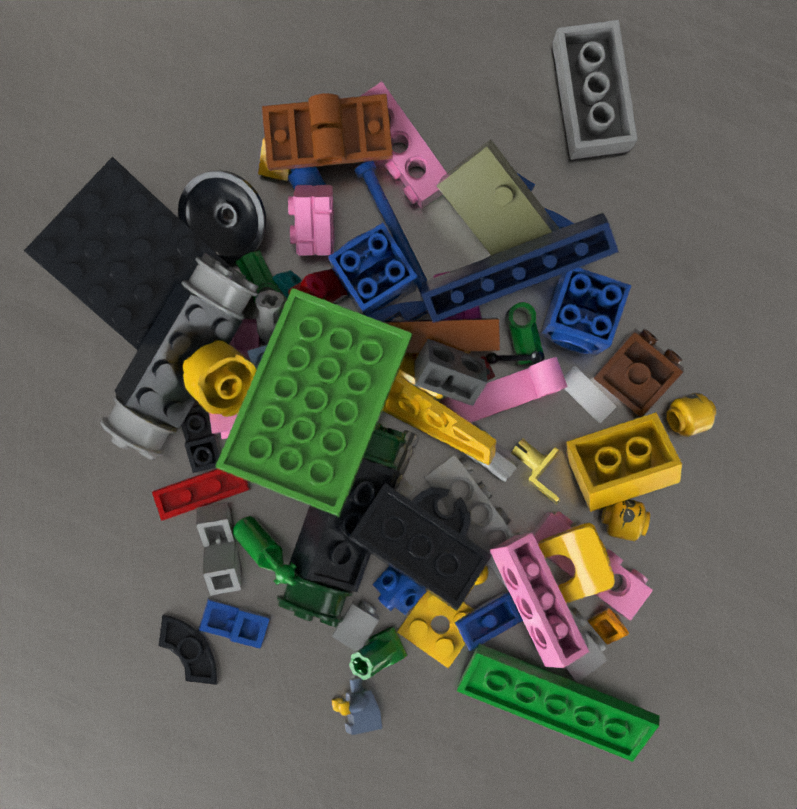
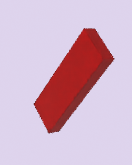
[152,469,251,521]

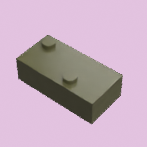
[437,139,559,256]

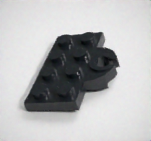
[349,483,492,610]

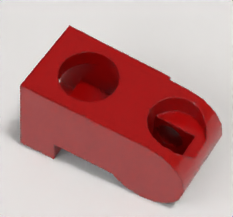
[288,269,348,304]

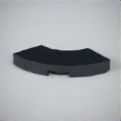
[158,613,219,685]

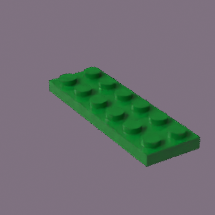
[457,644,660,762]

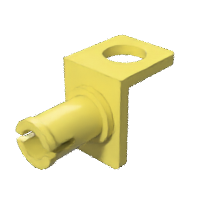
[511,438,560,505]

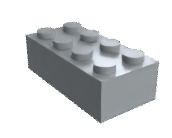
[552,20,638,160]

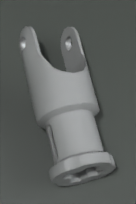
[255,290,284,346]

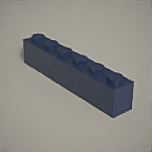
[421,213,619,323]

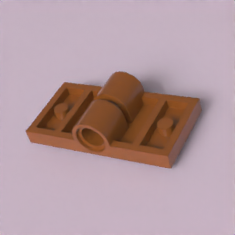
[262,93,393,171]

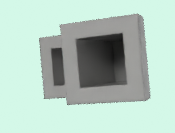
[196,502,241,596]

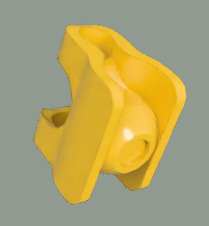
[537,523,615,603]

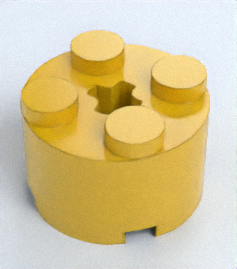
[182,341,257,417]

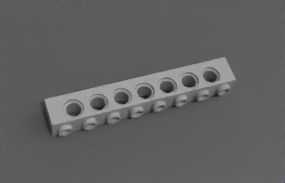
[424,455,607,683]

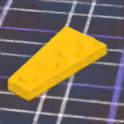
[382,375,496,465]

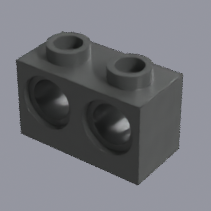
[414,339,488,406]

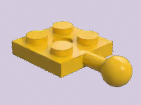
[397,565,489,668]

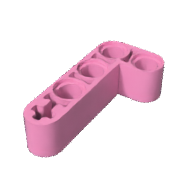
[439,357,568,423]

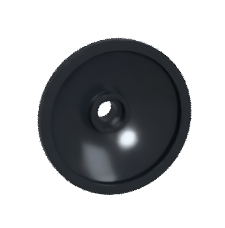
[178,170,266,264]

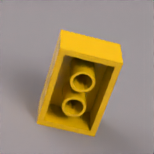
[567,412,682,512]

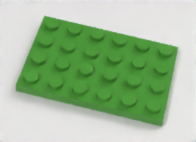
[215,288,412,517]

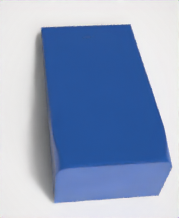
[455,592,523,651]

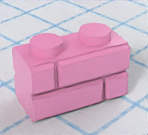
[288,185,335,255]

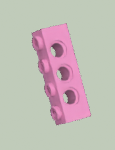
[361,81,447,209]
[532,511,653,621]
[490,533,589,668]

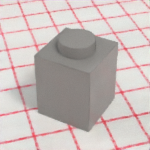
[332,600,380,651]

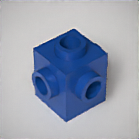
[372,566,427,615]

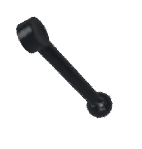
[486,351,545,364]

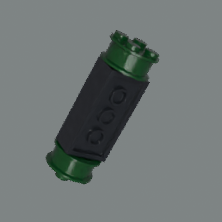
[277,423,407,627]

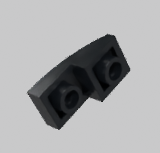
[181,405,221,473]

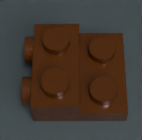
[594,328,684,417]

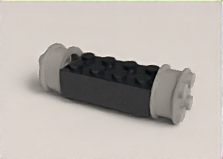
[100,253,259,460]

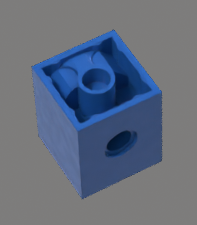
[328,223,417,316]
[539,268,631,355]

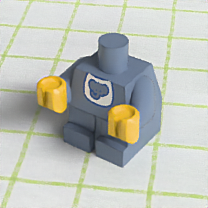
[331,678,383,735]

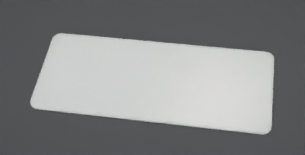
[564,366,616,423]

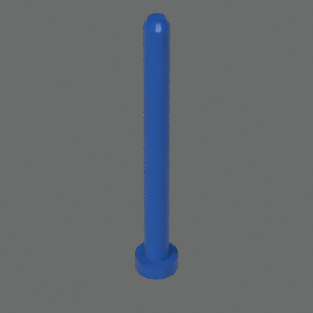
[354,161,428,293]

